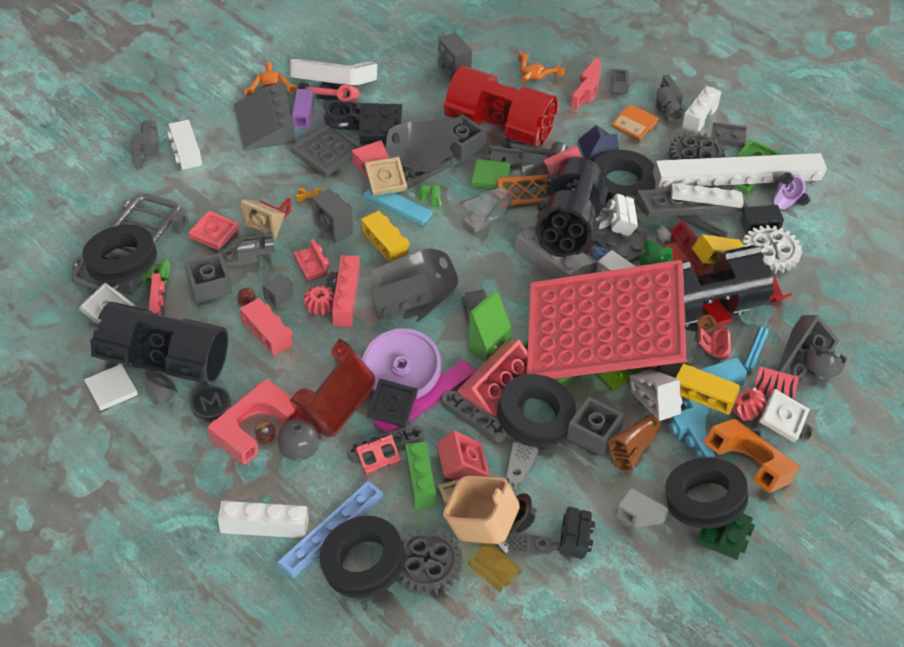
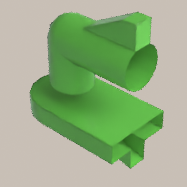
[416,184,442,207]
[141,260,170,284]

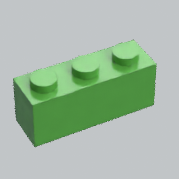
[405,441,436,510]

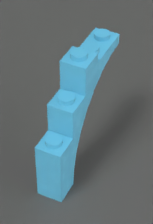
[668,358,747,459]

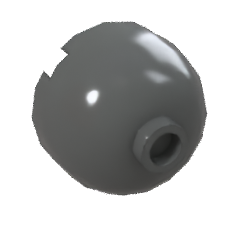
[806,345,847,380]
[278,419,319,460]

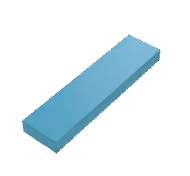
[364,188,432,226]

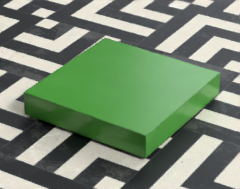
[472,159,511,190]

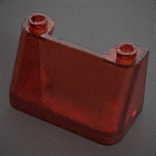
[290,338,376,437]

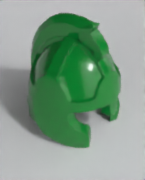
[639,240,673,266]

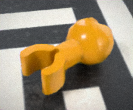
[295,188,323,202]

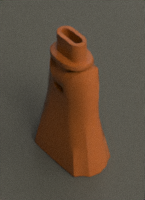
[608,414,662,472]

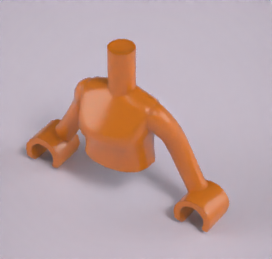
[518,51,565,83]
[244,62,297,98]

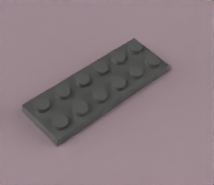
[636,185,748,217]

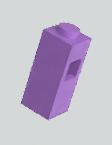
[292,89,315,129]

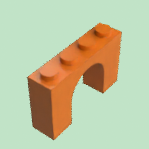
[703,419,801,493]

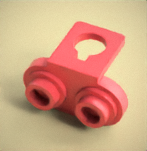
[698,327,731,360]

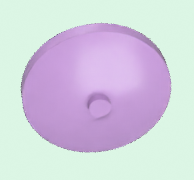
[362,329,441,399]

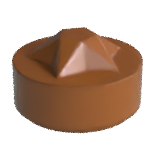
[696,315,716,334]

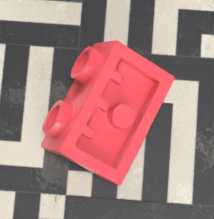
[293,239,329,282]

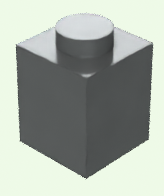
[262,273,293,307]

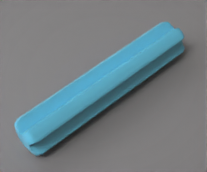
[743,327,768,373]

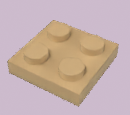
[365,157,407,196]

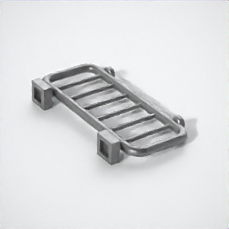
[71,194,189,296]

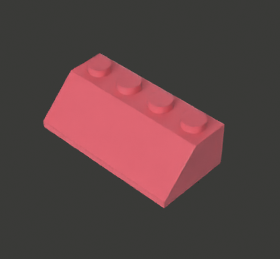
[458,339,528,417]

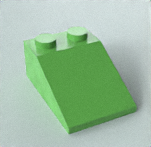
[468,290,512,362]

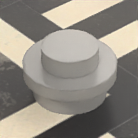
[655,225,672,242]

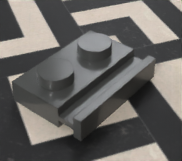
[711,122,747,147]

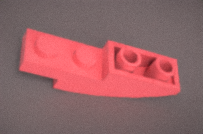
[570,57,601,110]

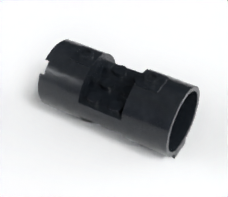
[535,157,609,258]
[682,245,774,327]
[90,302,228,385]

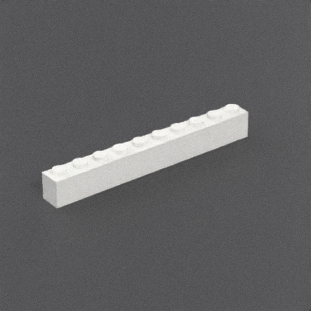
[652,153,827,188]

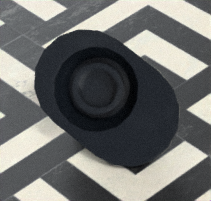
[508,493,537,535]

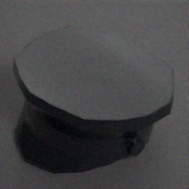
[324,100,357,130]

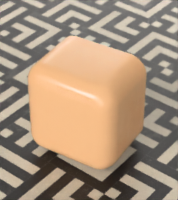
[443,476,520,544]

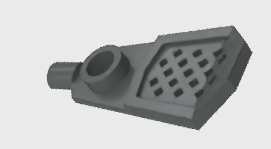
[498,532,560,557]

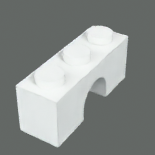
[682,86,721,134]

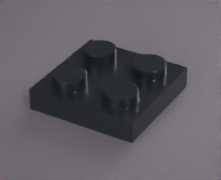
[366,378,418,428]

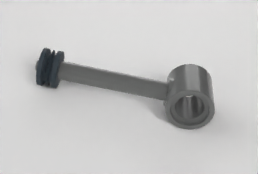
[503,138,568,158]

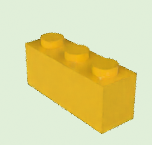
[361,211,410,262]
[692,234,745,265]
[676,364,740,415]

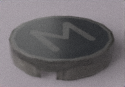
[191,386,232,422]

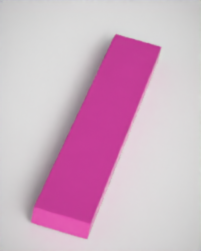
[374,360,477,434]

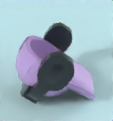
[773,172,811,209]

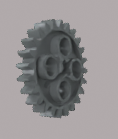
[669,131,725,160]
[397,528,463,596]

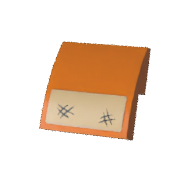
[611,104,659,142]

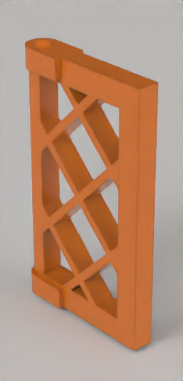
[497,175,549,207]

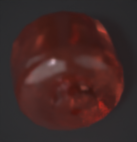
[237,288,256,305]

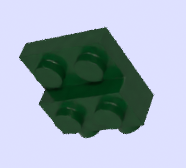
[696,514,755,560]

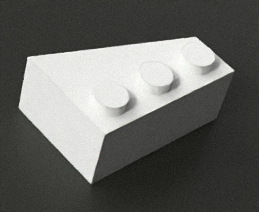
[630,369,682,421]

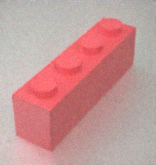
[332,255,360,327]

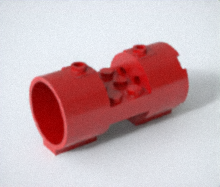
[443,65,559,147]

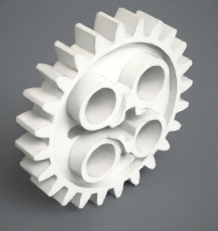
[742,225,802,274]

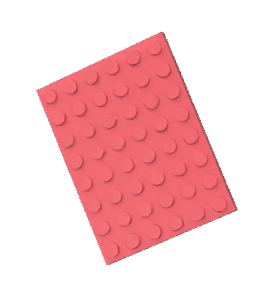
[527,260,687,379]

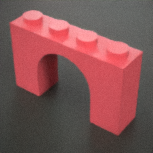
[207,379,302,466]

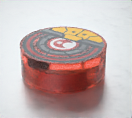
[255,422,276,443]

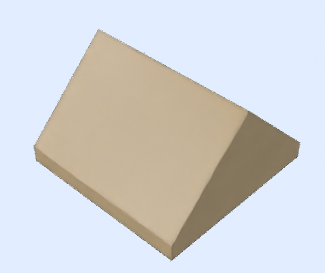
[241,199,285,239]

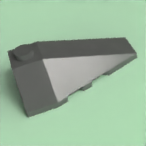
[777,315,839,380]

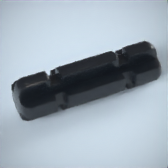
[326,271,338,288]

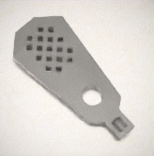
[506,441,539,491]

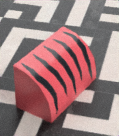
[754,367,799,399]

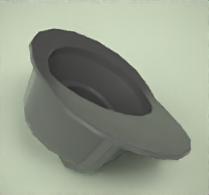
[145,370,179,405]

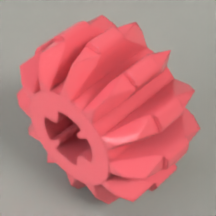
[304,285,335,316]
[733,388,767,421]

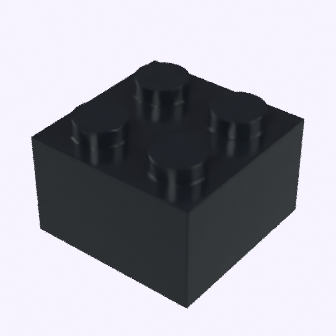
[359,104,395,145]

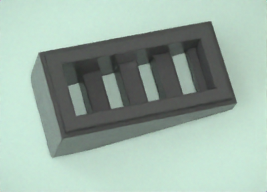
[612,69,629,93]

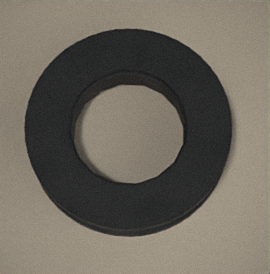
[594,150,656,203]
[82,225,157,283]
[497,374,576,447]
[665,458,748,529]
[319,516,406,598]

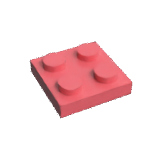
[188,211,239,250]

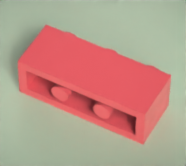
[240,298,293,356]

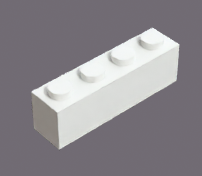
[218,501,309,538]

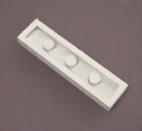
[670,183,744,208]

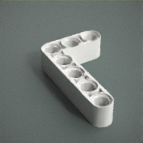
[290,59,377,85]

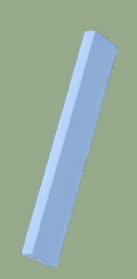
[277,481,383,578]

